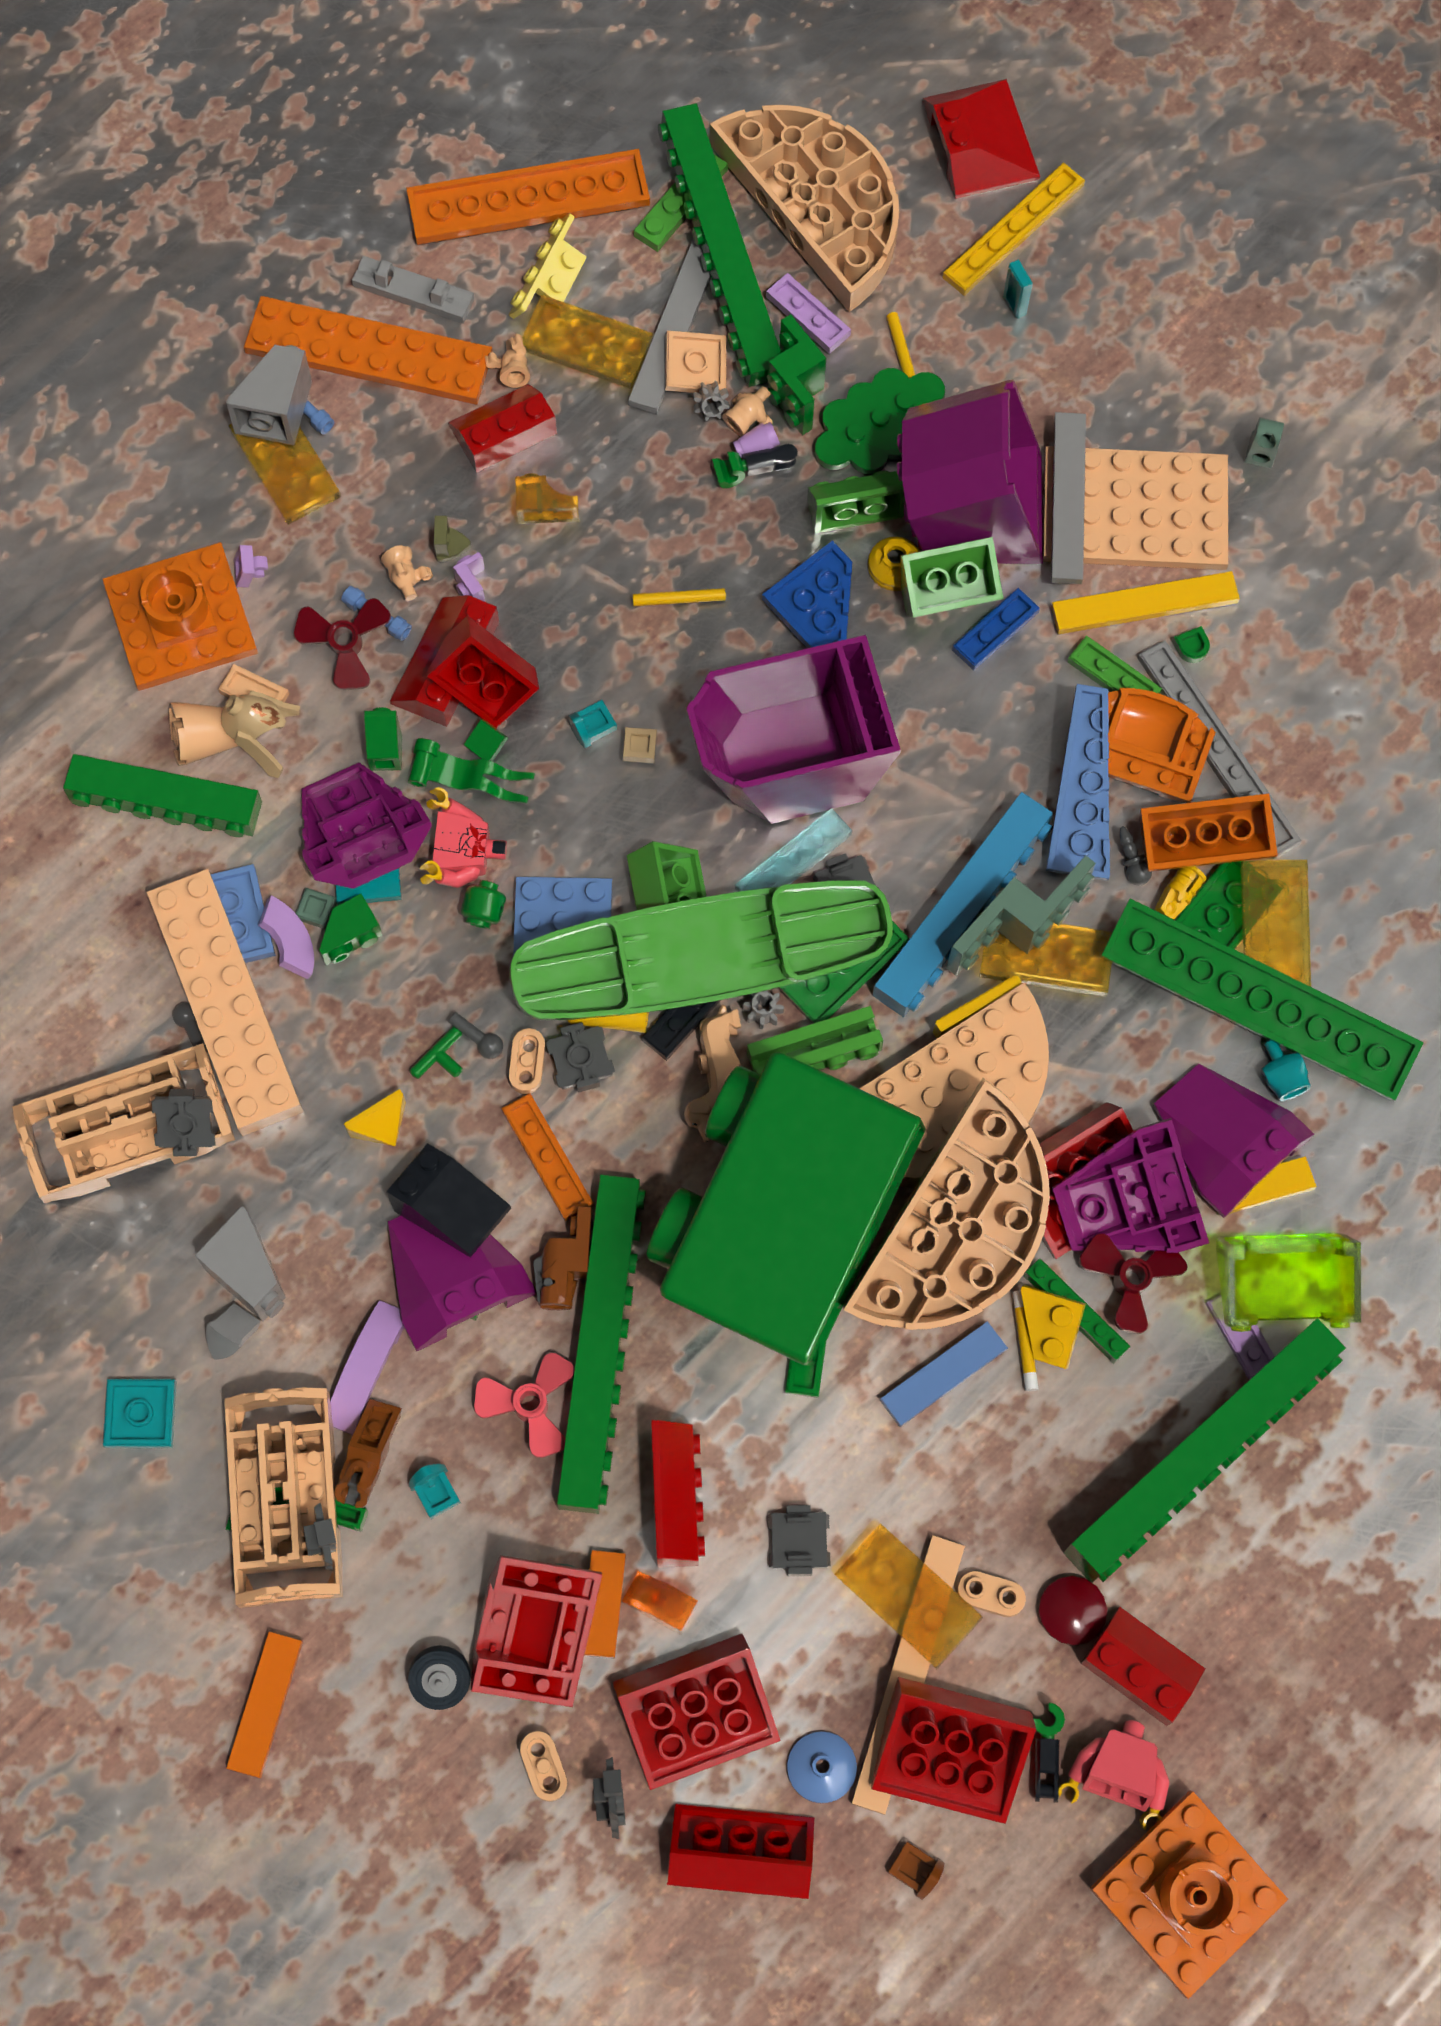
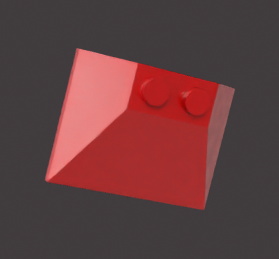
[922,79,1040,199]
[471,1555,602,1708]

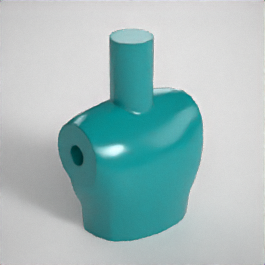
[1261,1040,1311,1101]

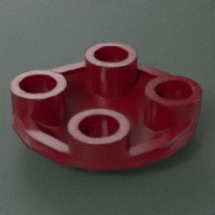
[1038,1576,1107,1646]

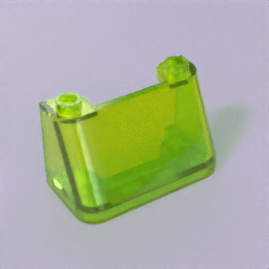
[1216,1233,1361,1332]

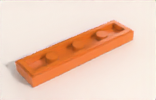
[502,1093,594,1222]
[226,1632,303,1779]

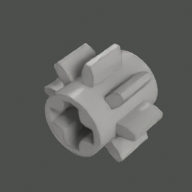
[692,381,730,421]
[743,990,784,1029]

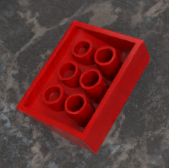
[1040,1102,1134,1259]
[612,1633,781,1790]
[871,1677,1036,1824]

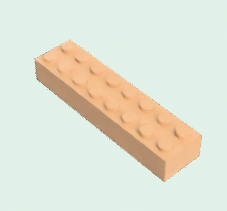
[147,869,304,1136]

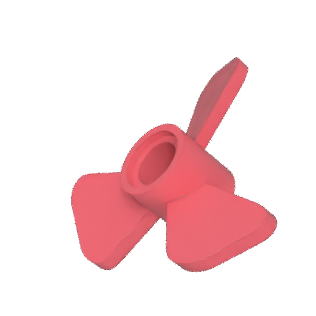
[474,1353,575,1458]

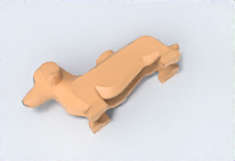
[684,1005,741,1142]

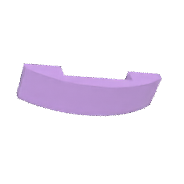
[330,1300,404,1436]

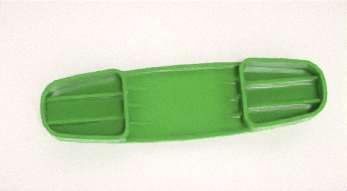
[509,881,893,1020]

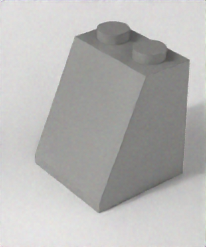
[226,345,312,445]
[195,1206,286,1321]

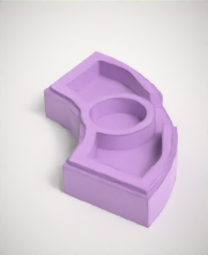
[259,895,314,979]

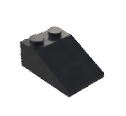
[386,1143,511,1258]

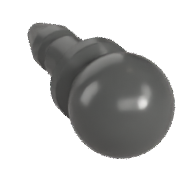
[1120,826,1152,886]

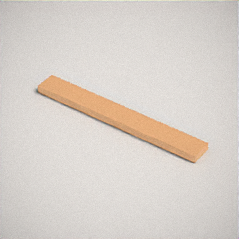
[851,1535,965,1815]

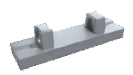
[352,256,475,324]

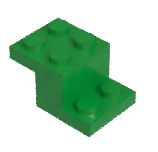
[767,314,827,436]

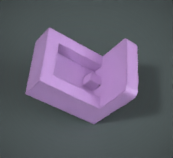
[453,552,485,602]

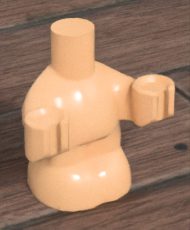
[485,334,530,388]
[722,386,773,437]
[381,545,433,601]

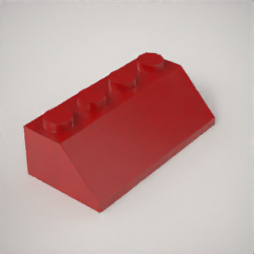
[390,595,499,727]
[651,1420,705,1568]
[667,1804,815,1899]

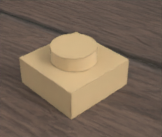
[623,727,657,763]

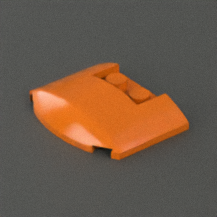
[1108,688,1216,803]

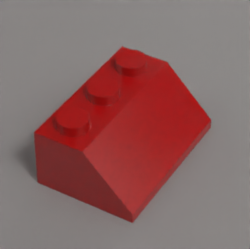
[448,384,557,473]
[427,615,539,728]
[1081,1607,1206,1726]

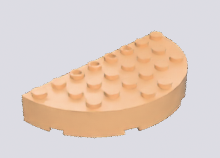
[710,105,899,312]
[860,982,1049,1188]
[843,1078,1050,1330]

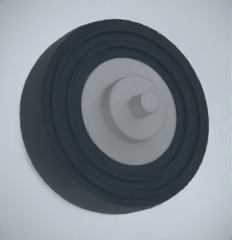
[408,1645,471,1710]

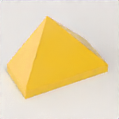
[344,1089,406,1147]

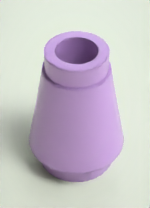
[733,422,780,458]

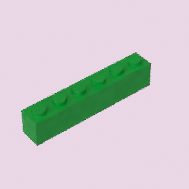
[63,754,262,838]

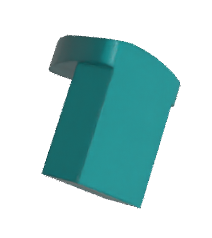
[568,700,617,748]
[408,1464,461,1519]

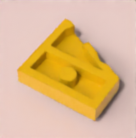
[1021,1285,1086,1369]

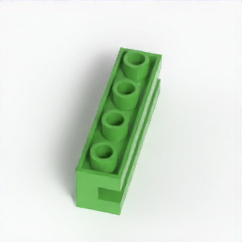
[747,1006,883,1075]

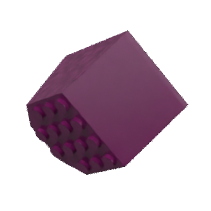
[897,380,1043,564]
[686,635,901,824]

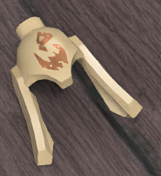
[221,690,300,778]

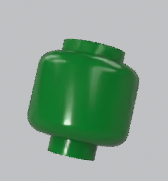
[461,880,506,929]

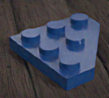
[762,540,853,649]

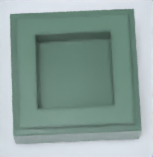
[296,888,337,929]

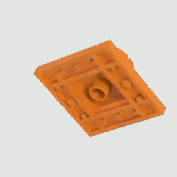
[102,542,258,691]
[1089,1791,1289,1999]

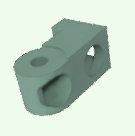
[1245,417,1284,468]

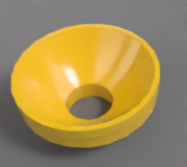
[867,536,921,591]

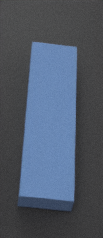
[880,1321,1008,1427]

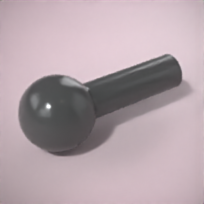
[172,1002,208,1052]
[448,1012,503,1059]

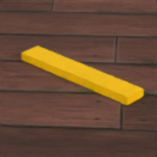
[943,162,1085,296]
[1051,571,1240,634]

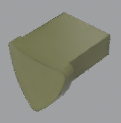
[434,516,471,562]

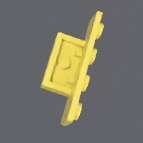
[509,213,587,319]

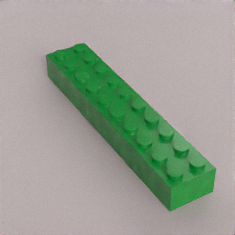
[1064,1318,1346,1583]

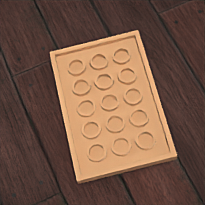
[1043,446,1228,570]

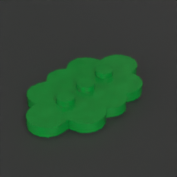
[815,368,945,474]

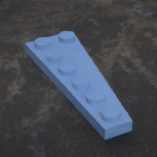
[1046,684,1110,881]

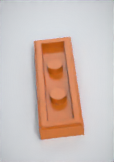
[584,1550,626,1659]

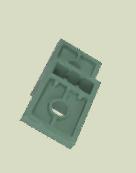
[946,855,1096,976]

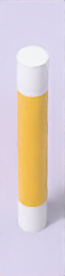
[1012,1290,1039,1391]

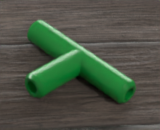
[410,1026,463,1079]

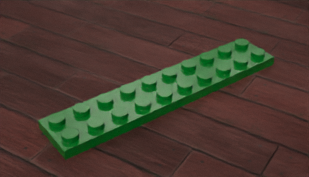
[1100,898,1424,1101]

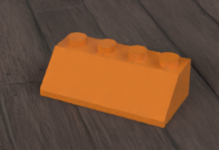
[1139,793,1278,872]

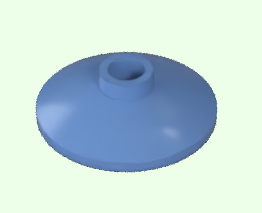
[787,1731,857,1803]

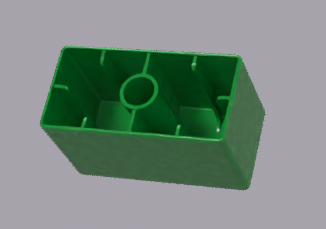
[646,1052,925,1365]

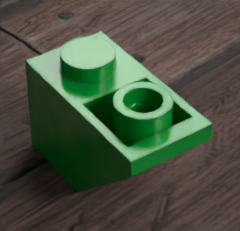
[364,707,402,771]
[319,894,383,965]

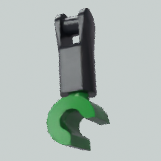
[712,444,798,488]
[1034,1703,1065,1803]

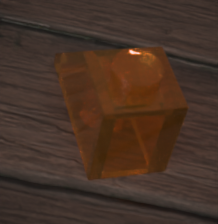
[621,1571,698,1635]

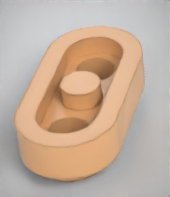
[509,1028,546,1094]
[957,1571,1026,1617]
[520,1731,568,1802]

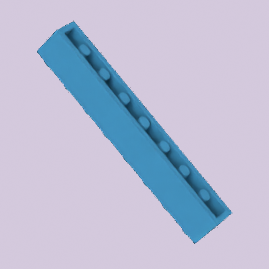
[873,792,1053,1017]

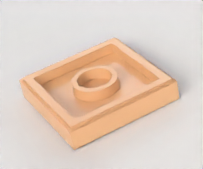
[665,330,726,393]

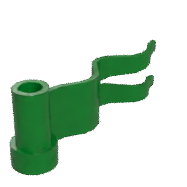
[408,738,535,803]

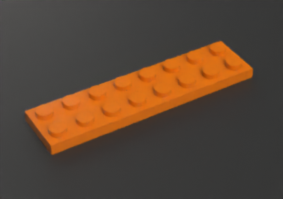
[406,149,650,245]
[244,296,493,405]

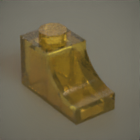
[515,473,579,524]

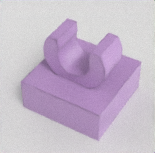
[233,545,268,588]

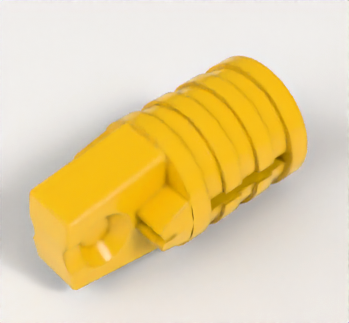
[1155,866,1207,919]

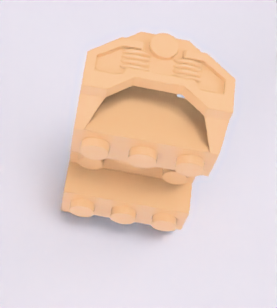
[12,1043,235,1204]
[224,1387,343,1608]

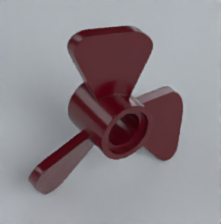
[294,598,391,690]
[1079,1233,1188,1334]

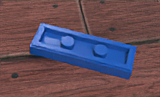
[952,588,1040,671]

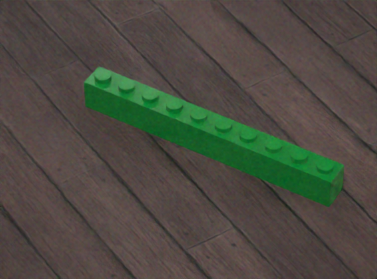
[658,103,781,387]
[557,1175,646,1514]

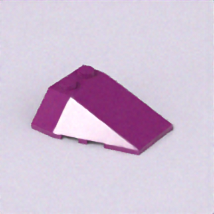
[302,763,432,889]
[1153,1064,1315,1218]
[1052,1118,1209,1253]
[388,1216,537,1352]

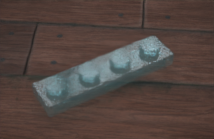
[735,808,852,892]

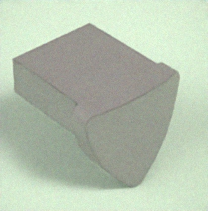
[206,1303,261,1360]

